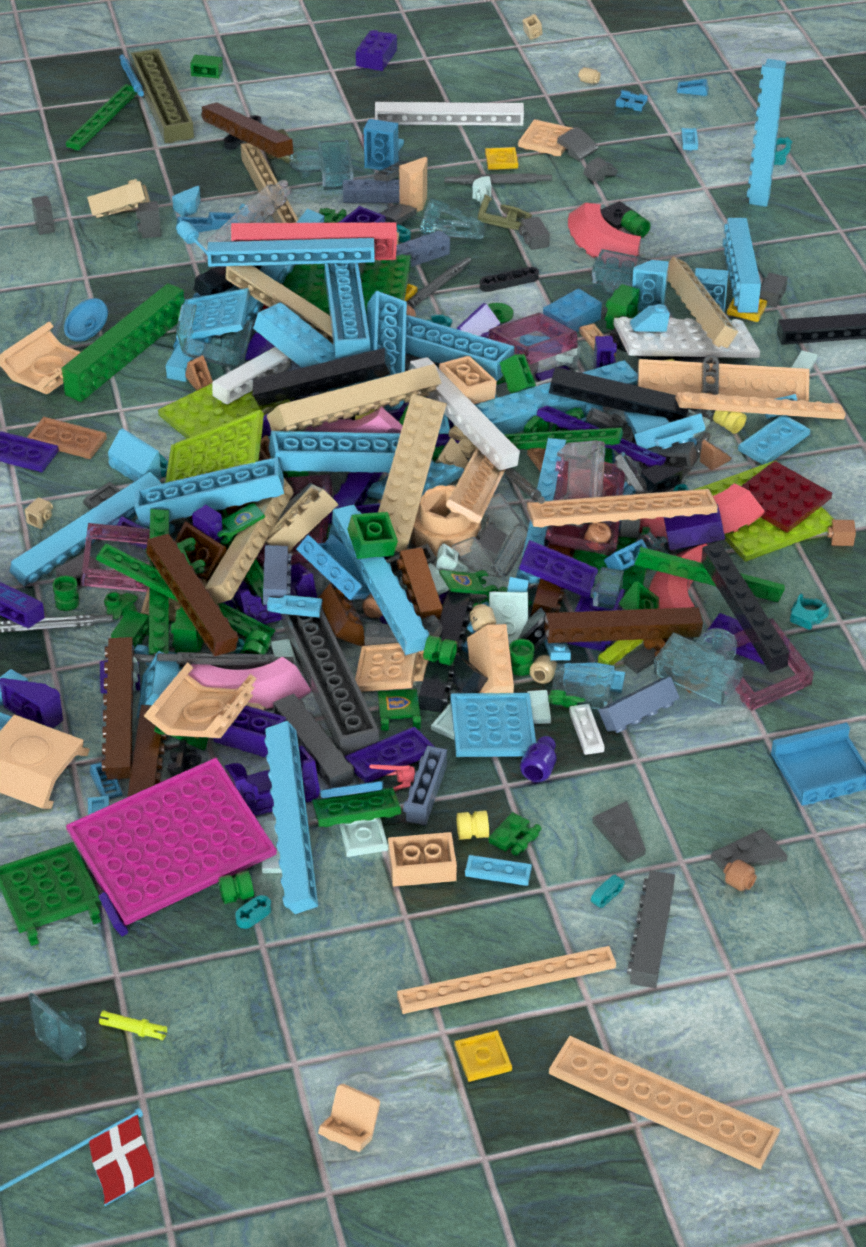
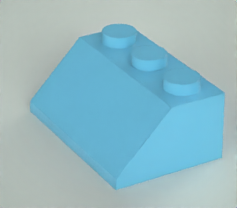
[632,260,669,311]
[108,428,161,482]
[137,651,181,718]

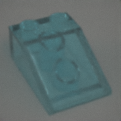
[551,663,615,709]
[28,993,87,1061]

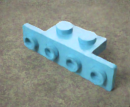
[634,413,705,449]

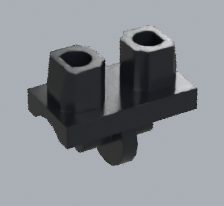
[167,740,202,777]

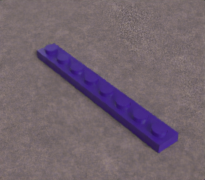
[537,405,666,468]

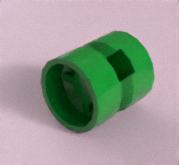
[621,210,651,238]
[52,575,80,612]
[239,630,271,654]
[423,635,457,666]
[509,639,534,676]
[218,871,254,904]

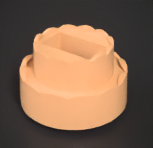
[410,485,481,557]

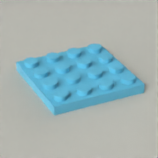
[176,288,250,342]
[366,461,464,501]
[450,693,536,757]

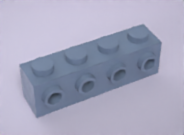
[343,180,399,203]
[396,230,450,267]
[263,545,291,605]
[598,676,680,733]
[403,746,447,825]

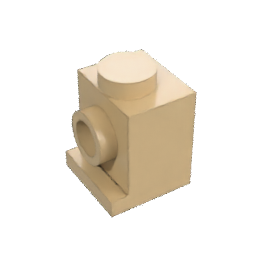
[25,497,53,529]

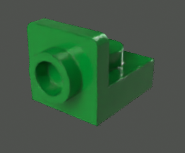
[524,415,550,433]

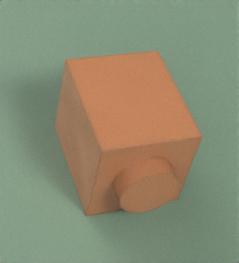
[827,519,856,546]

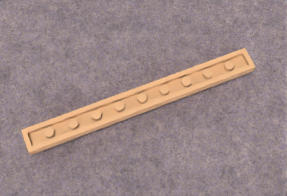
[675,392,846,420]
[397,946,616,1014]

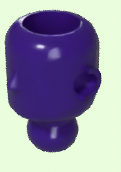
[520,736,557,782]

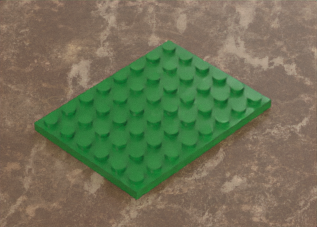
[281,254,411,316]

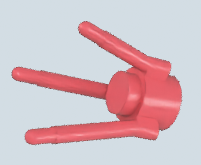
[369,764,415,792]

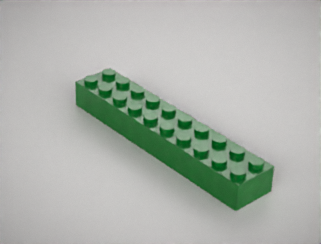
[62,283,185,402]

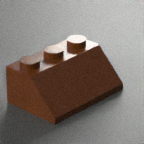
[175,521,227,580]
[318,583,365,647]

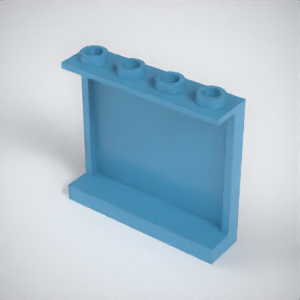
[296,534,371,600]
[771,722,866,806]

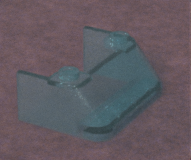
[176,304,253,369]

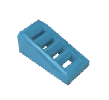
[677,79,709,96]
[90,762,123,799]

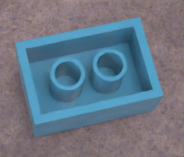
[364,119,399,170]
[542,288,602,338]

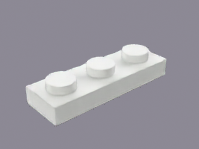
[569,704,604,755]

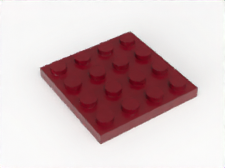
[741,461,832,533]

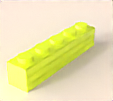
[598,639,644,669]

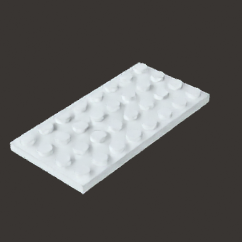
[613,317,760,358]

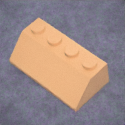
[467,624,514,693]

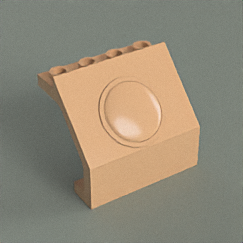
[0,321,82,394]
[144,663,257,738]
[0,715,90,809]

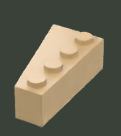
[265,484,339,553]

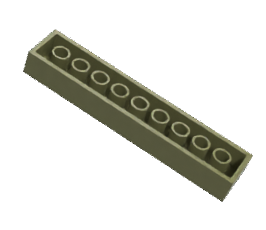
[130,48,194,143]

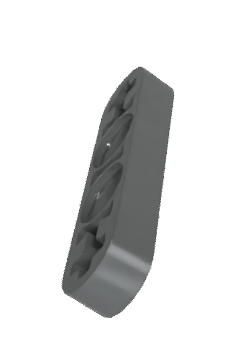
[701,355,719,422]

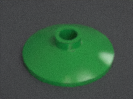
[487,303,514,324]

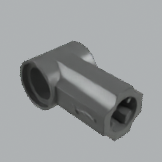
[586,408,624,429]

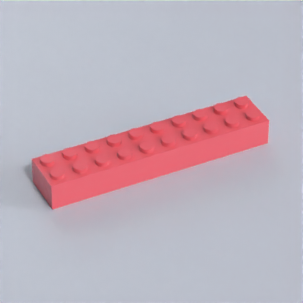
[231,223,397,260]

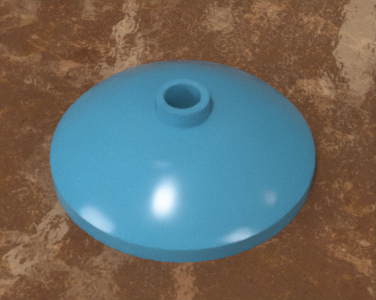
[64,298,108,342]

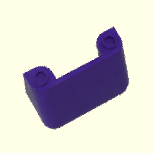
[233,563,317,624]
[224,746,320,816]

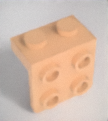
[318,1084,380,1152]

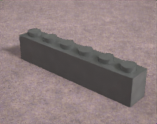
[273,694,355,788]
[627,870,675,988]

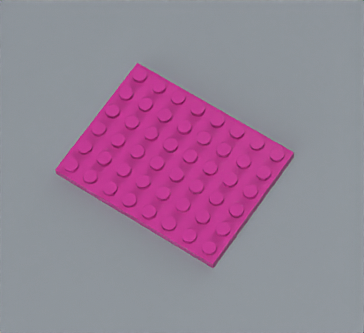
[66,758,277,926]

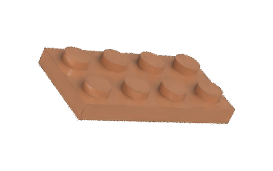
[27,417,107,459]

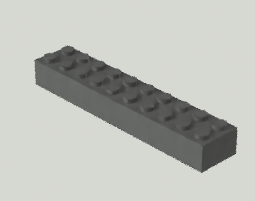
[281,607,379,755]

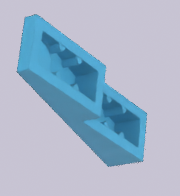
[176,212,243,232]

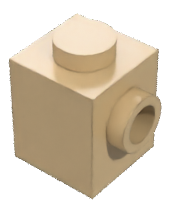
[522,14,543,40]

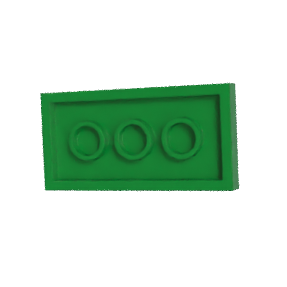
[312,788,401,827]

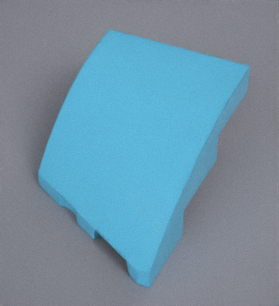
[624,412,669,434]

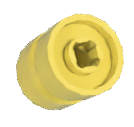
[713,410,747,434]
[456,810,489,840]

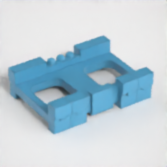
[616,90,648,112]

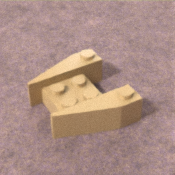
[87,179,151,218]

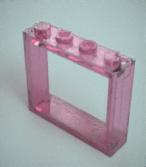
[488,313,578,365]
[81,523,150,592]
[710,618,814,711]

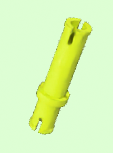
[99,1010,167,1041]

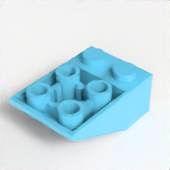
[695,268,728,313]

